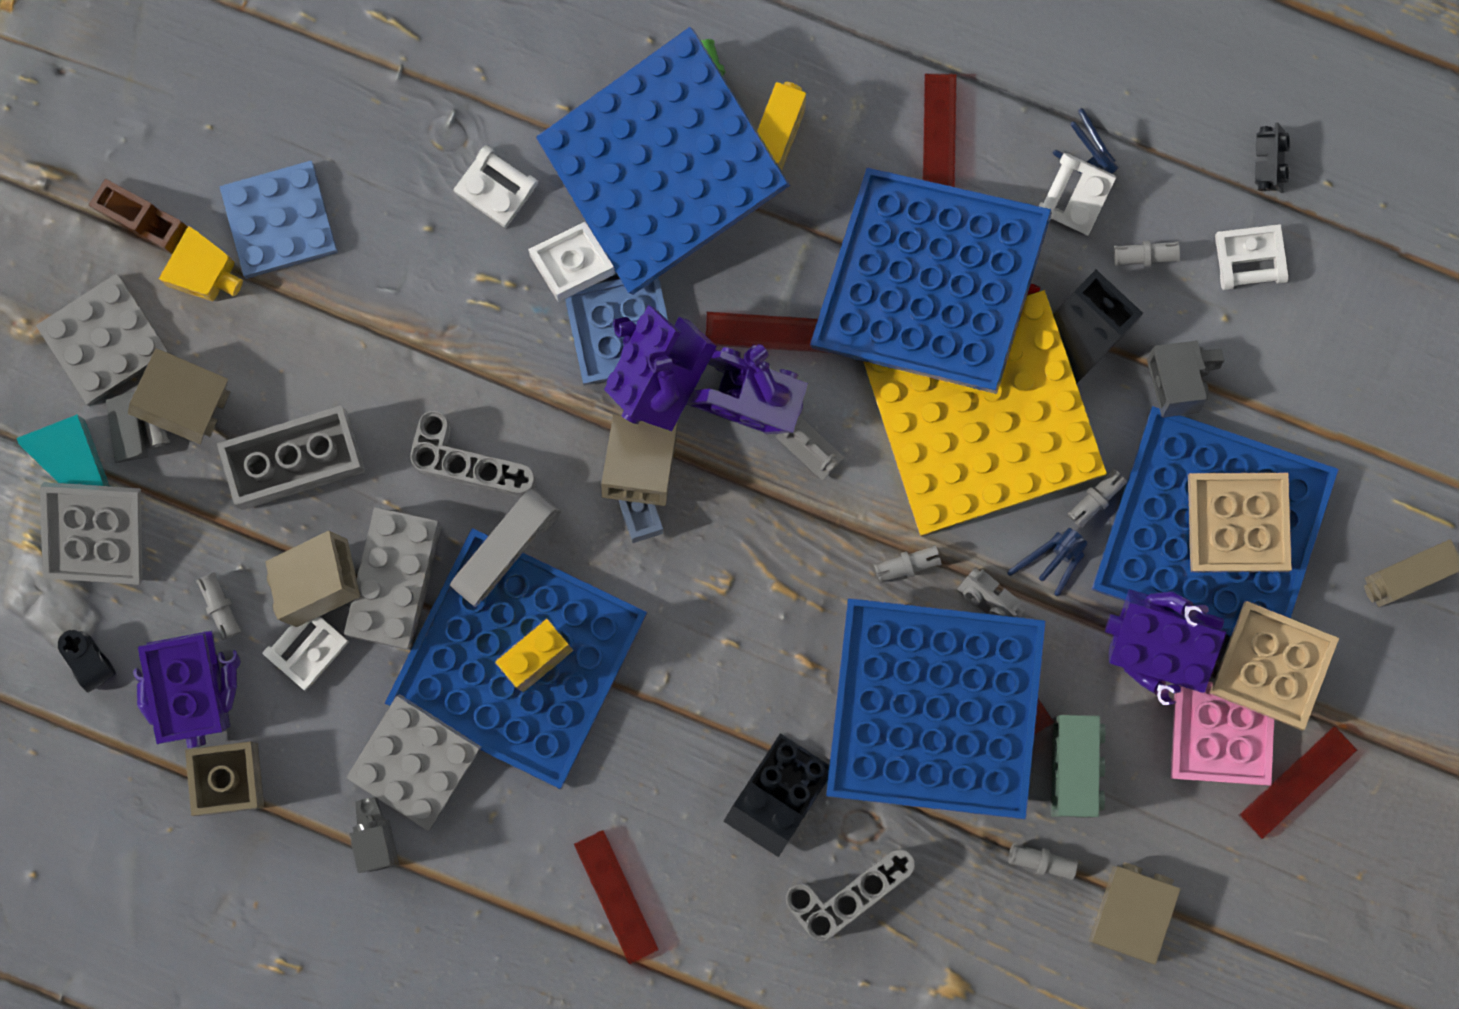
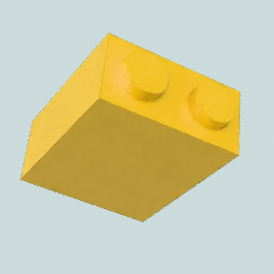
[757,82,806,171]
[495,619,574,692]

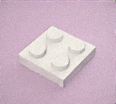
[528,222,615,302]

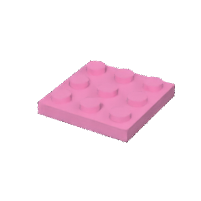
[1170,682,1274,786]

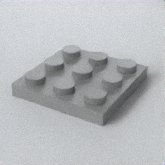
[36,273,170,406]
[40,482,143,585]
[346,694,482,831]

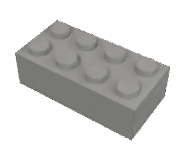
[217,405,365,510]
[344,507,442,651]

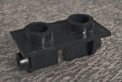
[1255,123,1290,193]

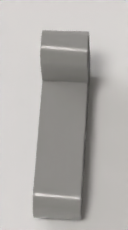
[410,411,536,497]
[450,488,561,607]
[785,850,915,941]

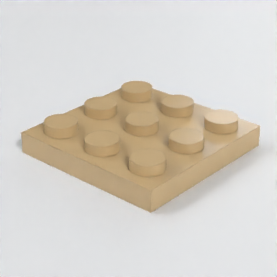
[1188,473,1292,572]
[1209,601,1339,731]

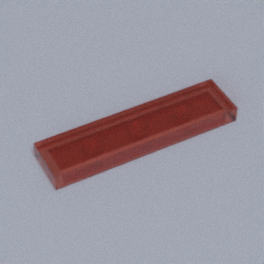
[922,73,956,187]
[705,312,828,353]
[1238,726,1357,839]
[574,830,659,964]

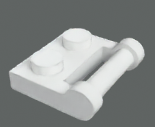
[453,145,538,228]
[1039,153,1117,236]
[1215,224,1288,290]
[262,616,349,691]

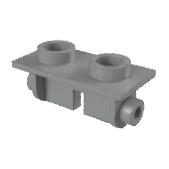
[775,416,844,481]
[957,567,1025,618]

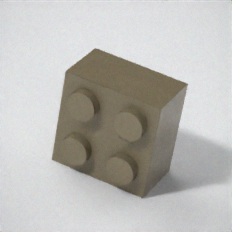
[185,742,264,817]

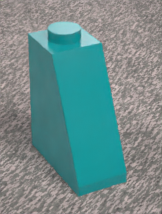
[16,414,110,486]

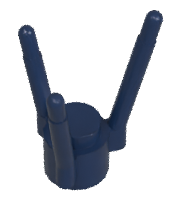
[1053,108,1119,175]
[1007,528,1088,596]

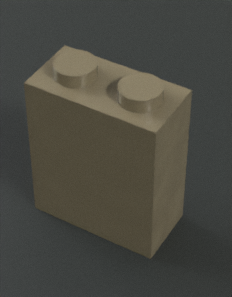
[128,348,231,445]
[601,414,677,506]
[265,531,360,627]
[1364,539,1459,607]
[1088,862,1181,965]

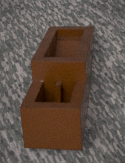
[89,179,188,255]

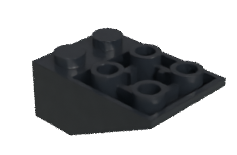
[1053,269,1143,384]
[723,733,829,857]

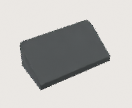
[106,392,148,463]

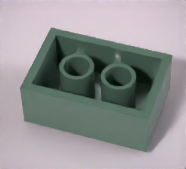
[1051,715,1106,818]

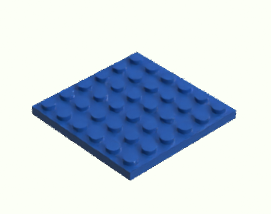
[536,27,791,295]
[810,168,1052,394]
[1091,406,1339,638]
[385,528,647,789]
[826,598,1045,819]

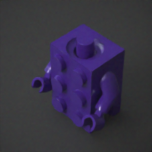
[604,305,717,432]
[686,344,808,434]
[1105,589,1226,705]
[133,630,241,748]

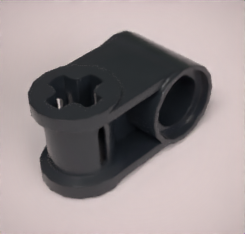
[58,630,116,693]

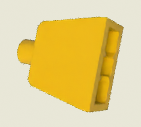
[159,226,243,301]

